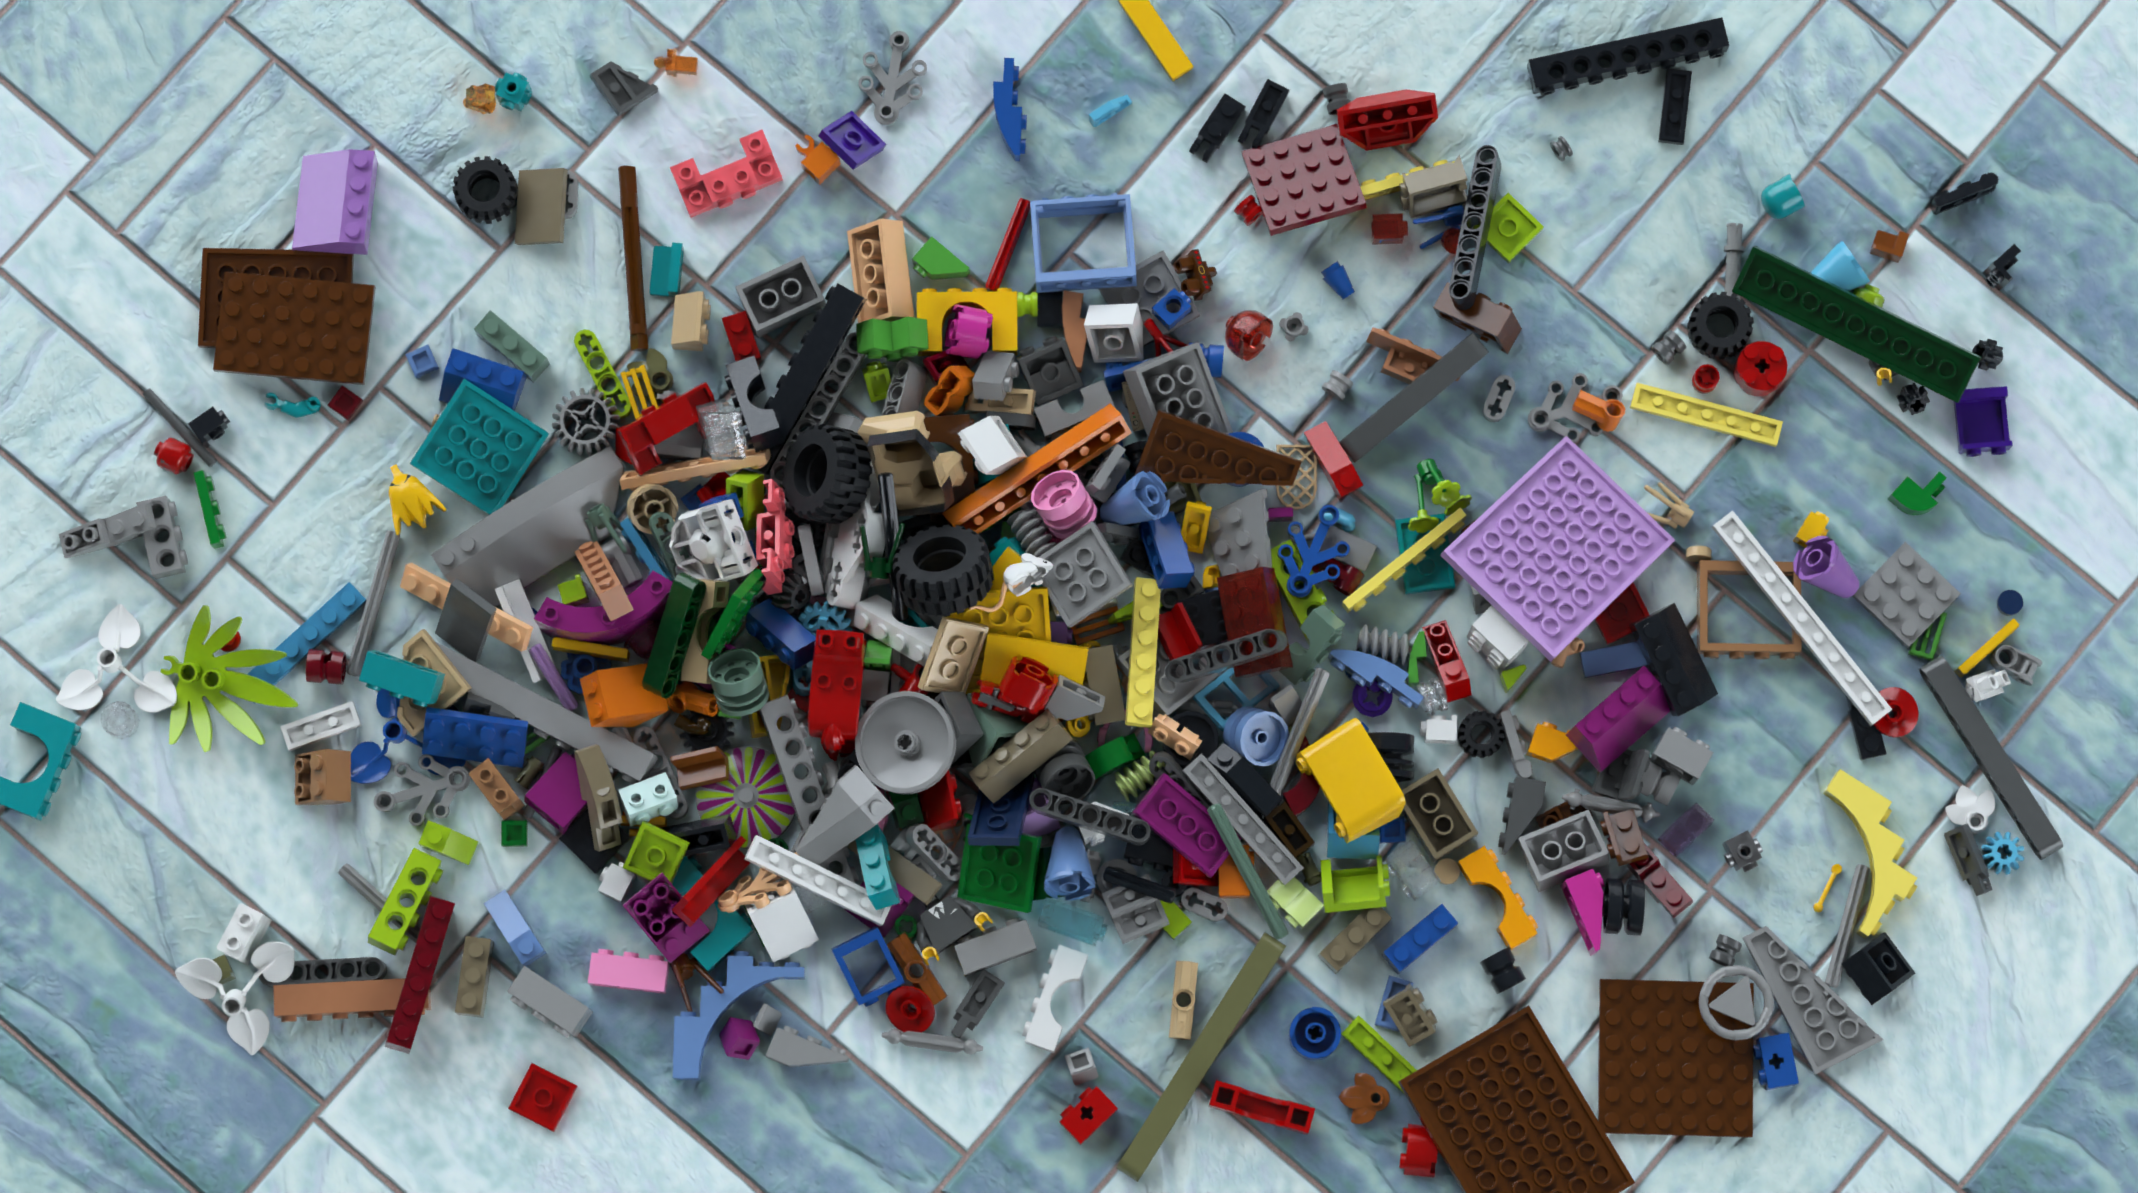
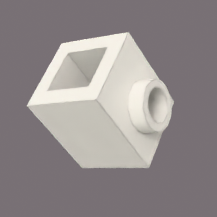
[598,862,637,904]

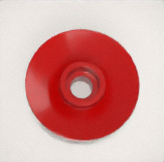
[1874,687,1919,737]
[886,986,935,1032]

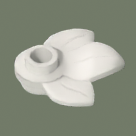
[1945,785,1995,834]

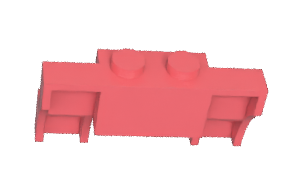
[670,130,783,218]
[756,479,795,595]

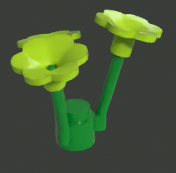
[1408,459,1472,533]

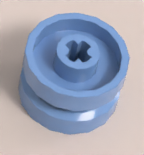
[1223,706,1289,766]

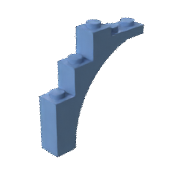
[673,951,805,1080]

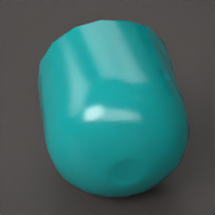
[1761,173,1805,219]

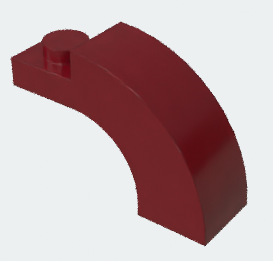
[1282,734,1320,817]

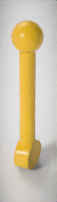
[1813,864,1842,913]

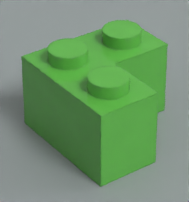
[856,316,928,362]

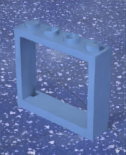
[1030,193,1137,293]

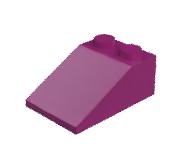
[1560,869,1605,956]

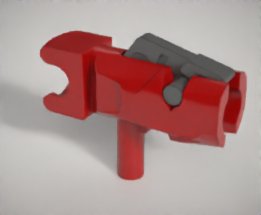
[971,680,1045,723]

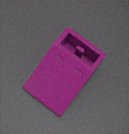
[623,873,710,963]

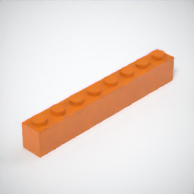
[942,403,1132,534]

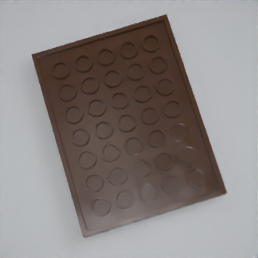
[1398,1006,1635,1193]

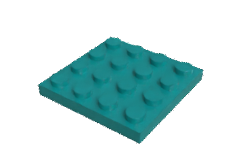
[409,379,550,515]

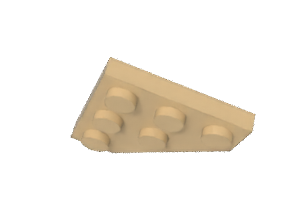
[397,629,472,737]

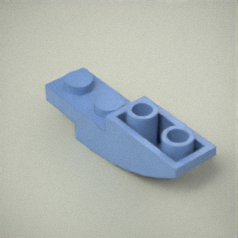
[1328,649,1424,709]

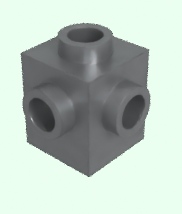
[1722,830,1763,872]

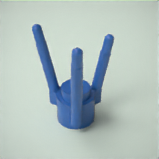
[1413,205,1464,249]

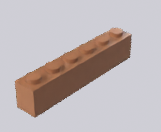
[575,541,634,621]
[273,978,431,1022]

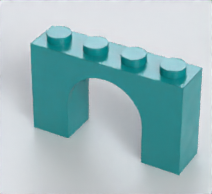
[0,702,81,821]
[672,856,754,973]

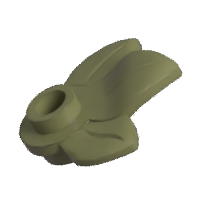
[627,348,674,397]

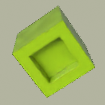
[557,574,589,607]

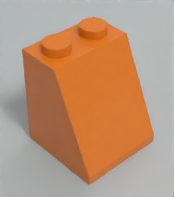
[580,663,669,727]

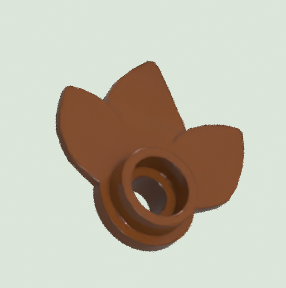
[1339,1073,1390,1124]

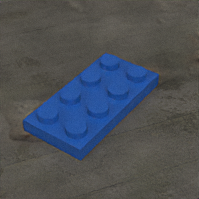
[422,707,528,768]

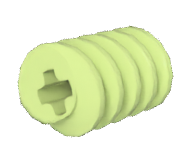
[1115,750,1170,802]

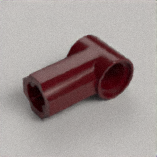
[1312,558,1365,596]

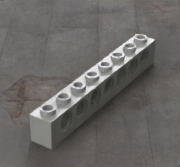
[759,695,859,883]

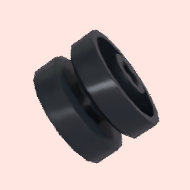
[1162,711,1218,768]
[1602,878,1645,936]

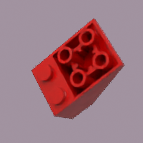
[918,769,962,832]

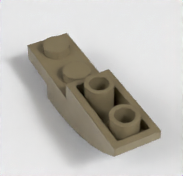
[574,744,623,852]

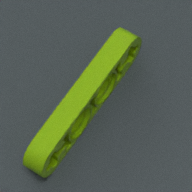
[574,329,632,419]

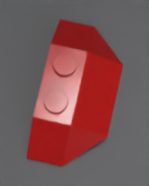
[1336,89,1438,151]

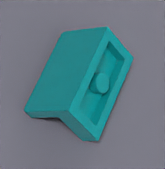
[649,243,684,297]

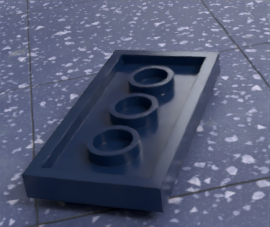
[967,772,1035,846]

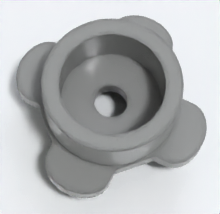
[1279,312,1309,341]

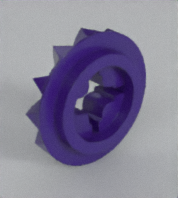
[1352,680,1393,718]

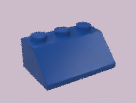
[439,348,527,411]

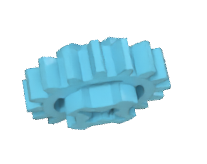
[799,601,853,637]

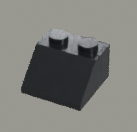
[1841,932,1915,1005]

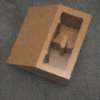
[294,749,351,805]

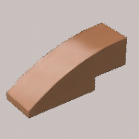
[1062,290,1087,373]

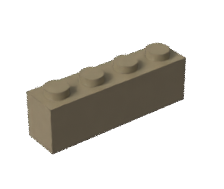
[969,709,1073,803]

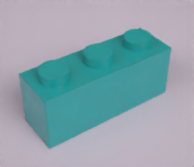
[359,650,445,707]

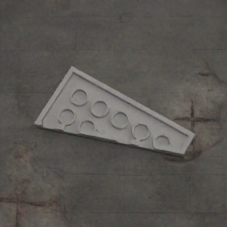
[1207,489,1277,653]
[1742,926,1883,1075]

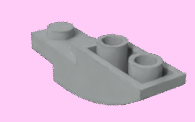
[59,503,157,558]

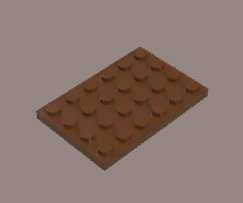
[198,248,354,348]
[213,272,376,385]

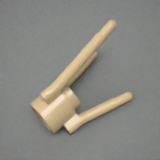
[1644,482,1694,529]

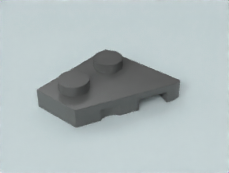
[590,61,658,117]

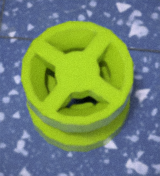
[1017,292,1038,317]

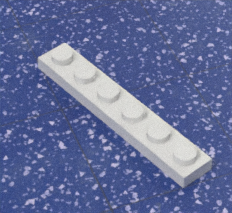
[745,835,891,926]

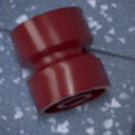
[306,649,347,685]

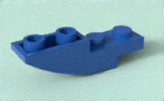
[993,58,1027,161]

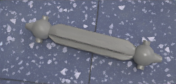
[1562,789,1660,823]
[881,1029,983,1055]

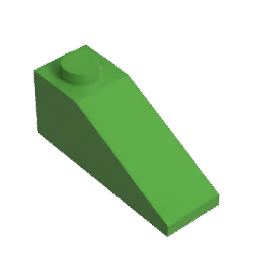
[864,638,893,675]

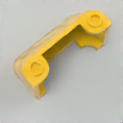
[1296,718,1406,843]

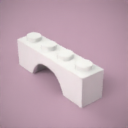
[853,594,938,667]
[1022,944,1088,1053]

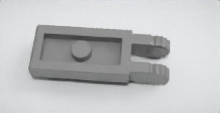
[1499,710,1533,779]

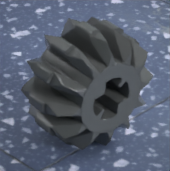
[771,572,811,616]

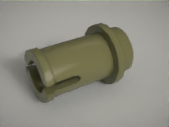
[514,755,544,789]
[1296,852,1322,887]

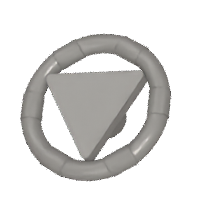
[1699,965,1774,1041]

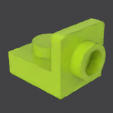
[862,361,891,403]

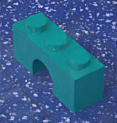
[855,824,900,910]

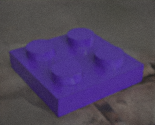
[818,111,887,170]

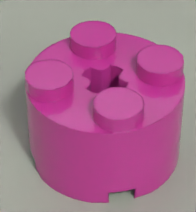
[945,304,993,359]

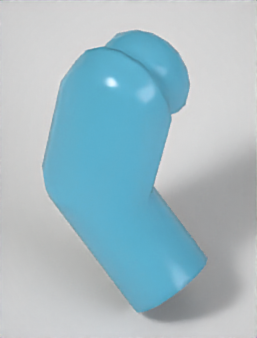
[1324,508,1356,532]

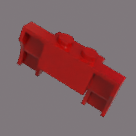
[617,382,727,476]

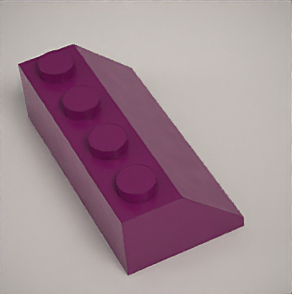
[1566,666,1670,773]

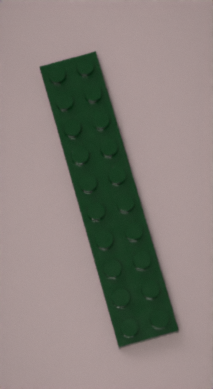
[1732,246,1981,403]

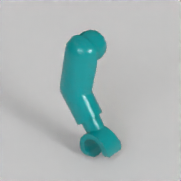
[265,393,321,418]

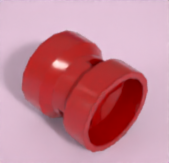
[1692,364,1720,394]

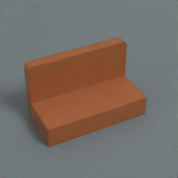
[670,746,730,790]

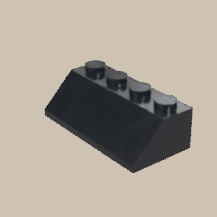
[1629,603,1718,716]

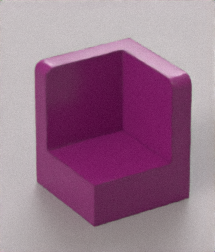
[719,1017,760,1060]

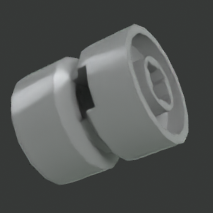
[1641,761,1681,806]

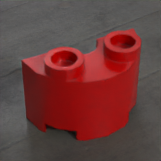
[1399,1124,1438,1178]

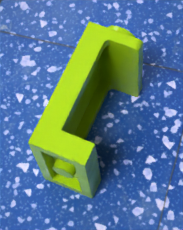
[1320,855,1391,913]

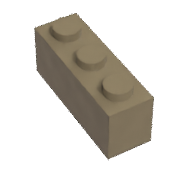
[1083,644,1126,725]
[1318,907,1392,974]
[455,936,494,1018]

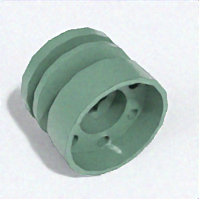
[708,648,769,716]

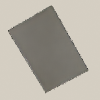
[515,168,568,245]

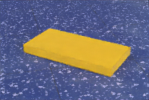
[980,632,1089,686]

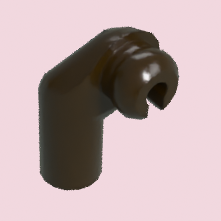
[674,714,711,735]

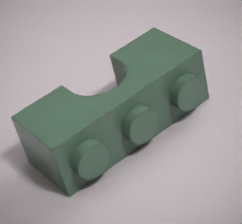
[474,310,550,383]
[1273,604,1346,685]

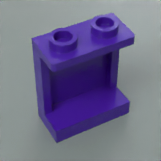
[1954,386,2013,457]

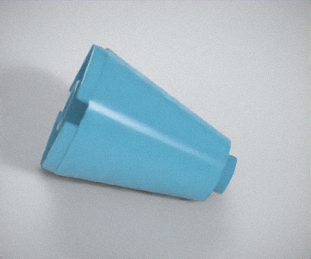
[1810,241,1870,291]

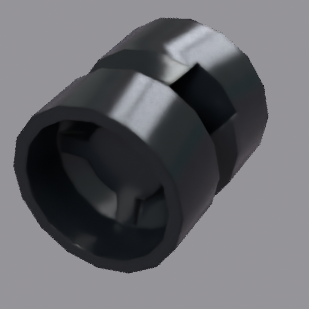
[1480,947,1526,994]

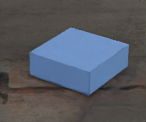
[405,345,439,378]

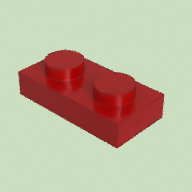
[722,311,761,361]

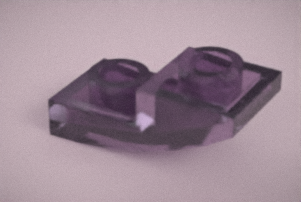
[1658,803,1714,857]

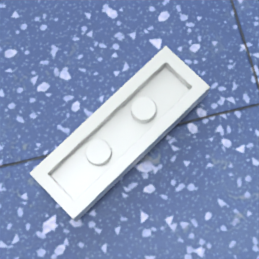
[280,701,362,751]

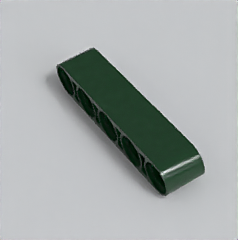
[642,572,706,699]

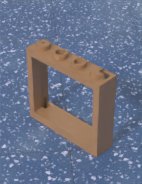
[1697,560,1802,660]

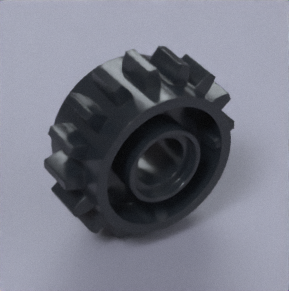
[679,711,735,752]

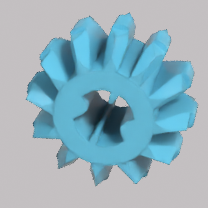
[1981,832,2024,875]

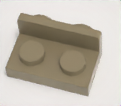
[1383,983,1438,1047]

